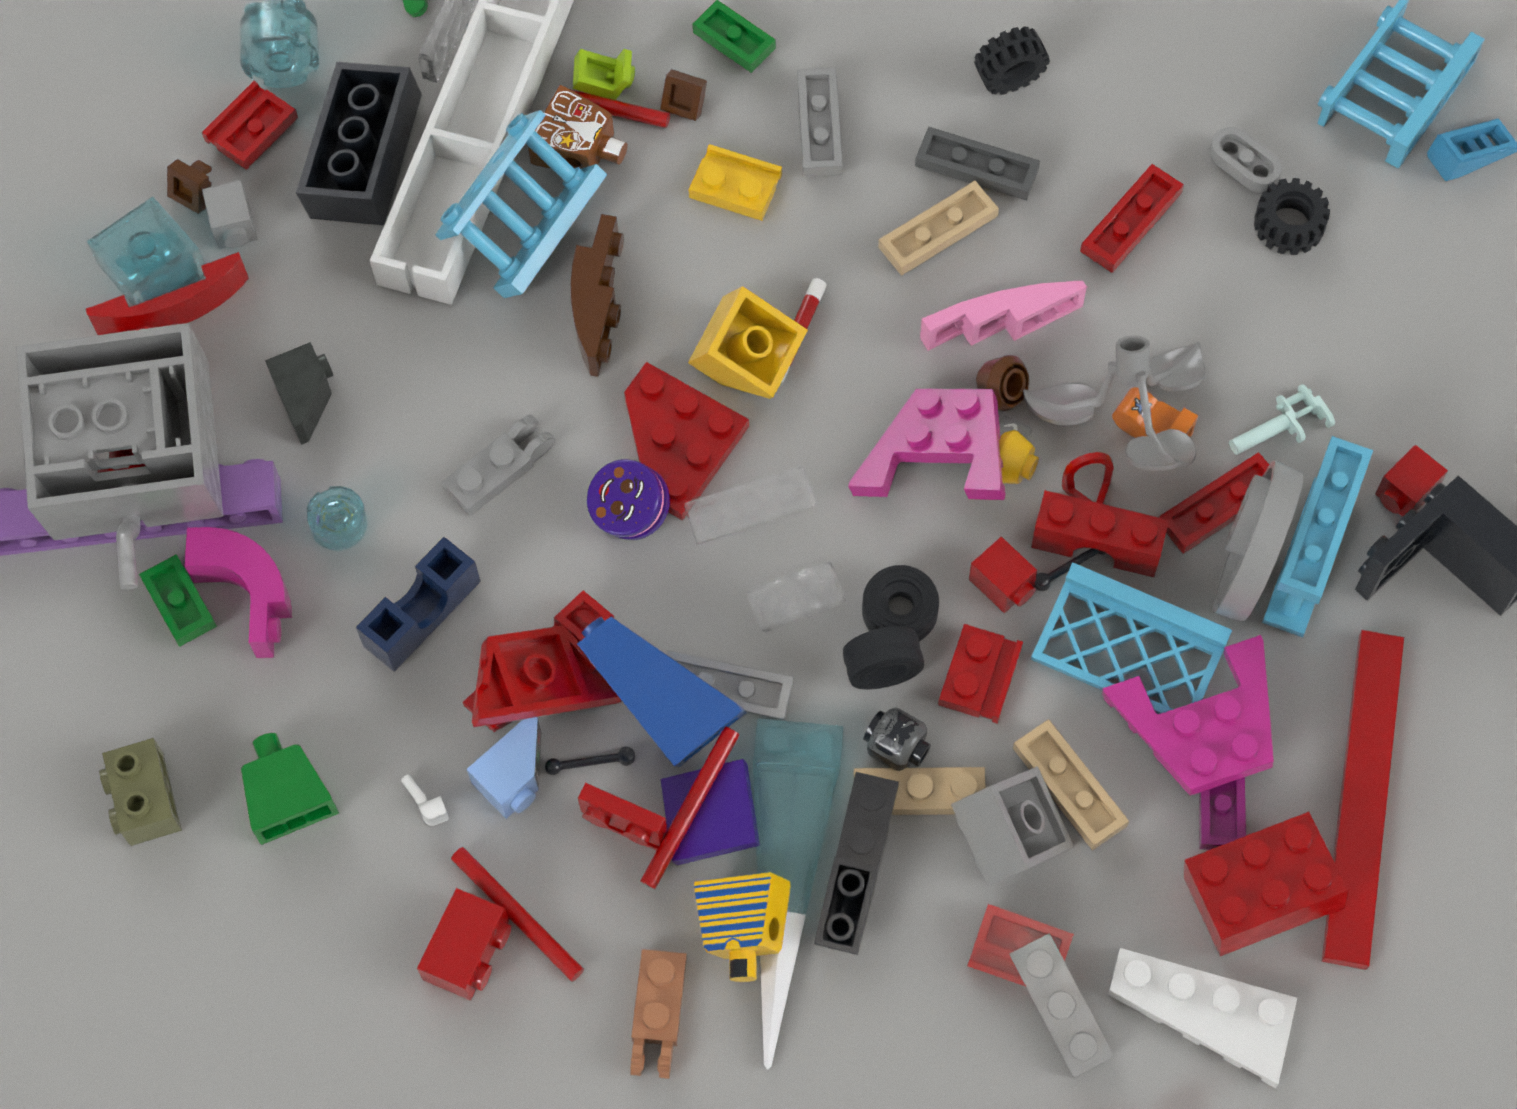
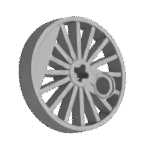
[1213,460,1303,622]

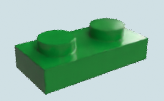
[692,0,776,73]
[139,554,217,647]

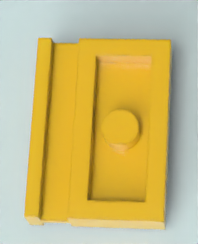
[688,144,782,221]

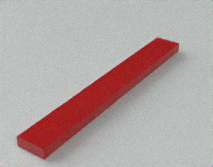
[1321,630,1405,970]

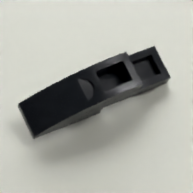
[814,772,899,955]

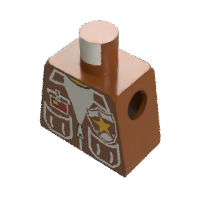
[528,85,628,169]

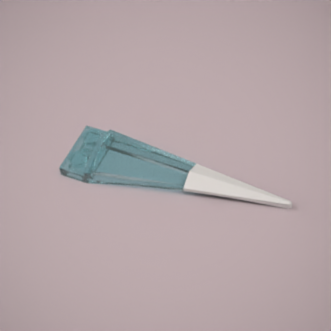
[753,718,844,1070]

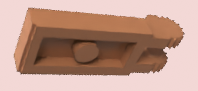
[630,949,687,1079]

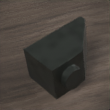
[265,342,334,445]

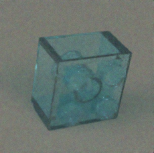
[87,196,205,306]

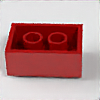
[1184,811,1348,957]

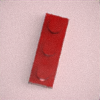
[1080,164,1184,273]
[1159,452,1270,554]

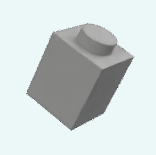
[202,180,258,249]

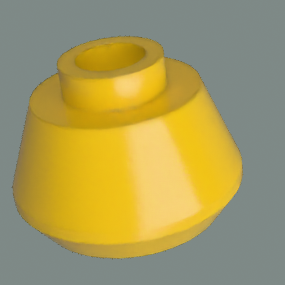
[999,430,1039,484]

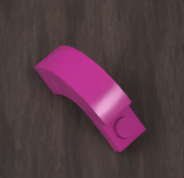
[185,527,292,658]

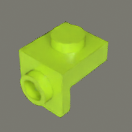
[572,48,635,100]

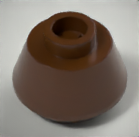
[976,355,1029,411]

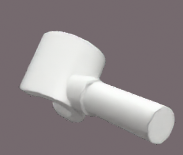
[401,775,449,826]

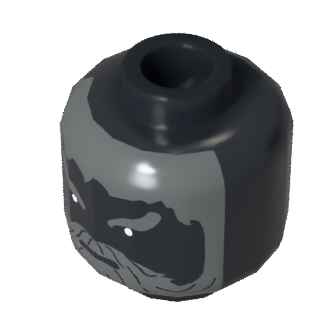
[863,707,931,771]

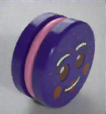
[587,459,670,540]

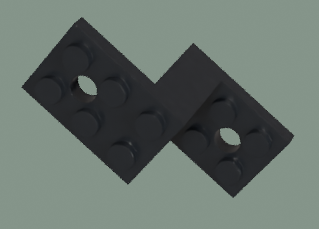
[1355,475,1517,616]

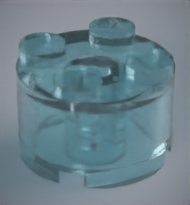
[240,0,319,88]

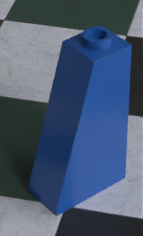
[577,617,746,768]

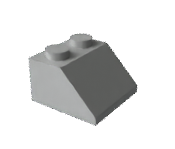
[951,766,1074,886]

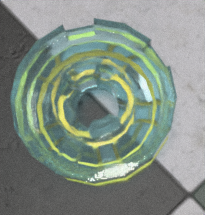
[306,486,368,551]

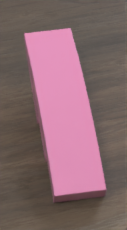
[920,280,1087,351]

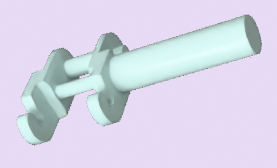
[1229,384,1335,455]

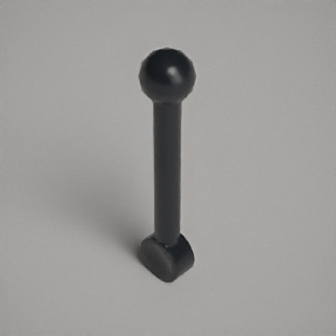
[1034,548,1107,591]
[545,747,635,775]

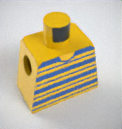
[694,872,791,982]

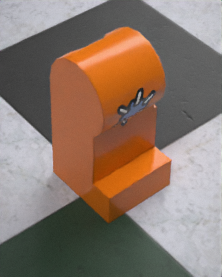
[1112,387,1198,438]

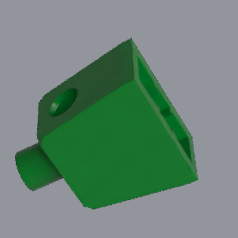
[241,733,339,845]

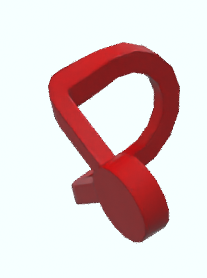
[1062,452,1114,505]

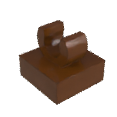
[660,69,707,121]
[167,159,212,214]

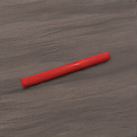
[640,726,740,890]
[451,847,584,982]

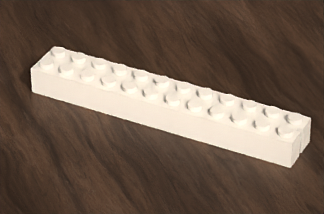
[370,0,574,305]

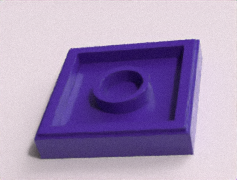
[660,759,760,865]

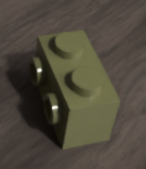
[99,738,182,846]

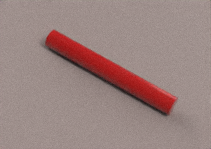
[557,88,670,128]

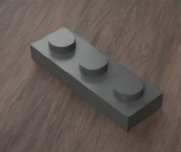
[915,126,1040,201]

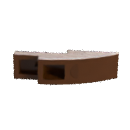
[570,214,624,377]

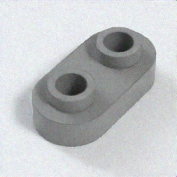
[1210,127,1282,193]

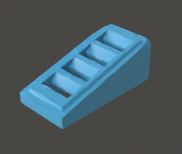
[1427,118,1517,181]

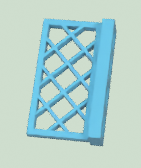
[1031,562,1232,714]

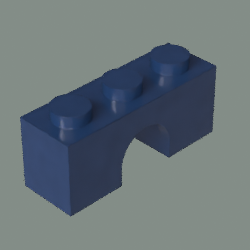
[356,537,481,672]

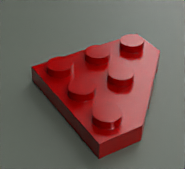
[624,362,749,521]

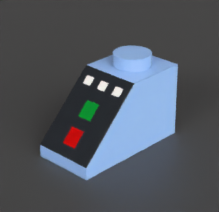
[467,717,542,819]

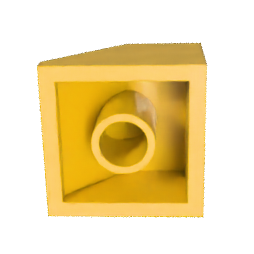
[688,286,808,399]

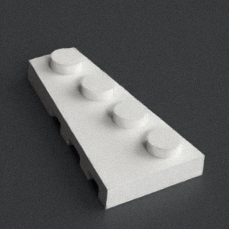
[1108,948,1297,1088]

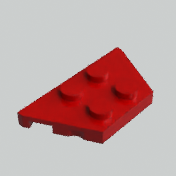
[472,625,622,727]

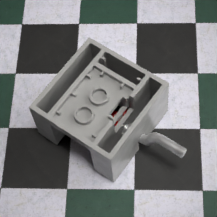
[16,323,223,590]

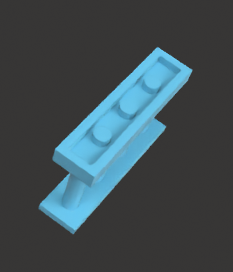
[1317,0,1485,169]
[435,110,607,298]
[1262,436,1373,638]

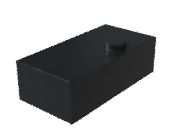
[296,62,422,225]

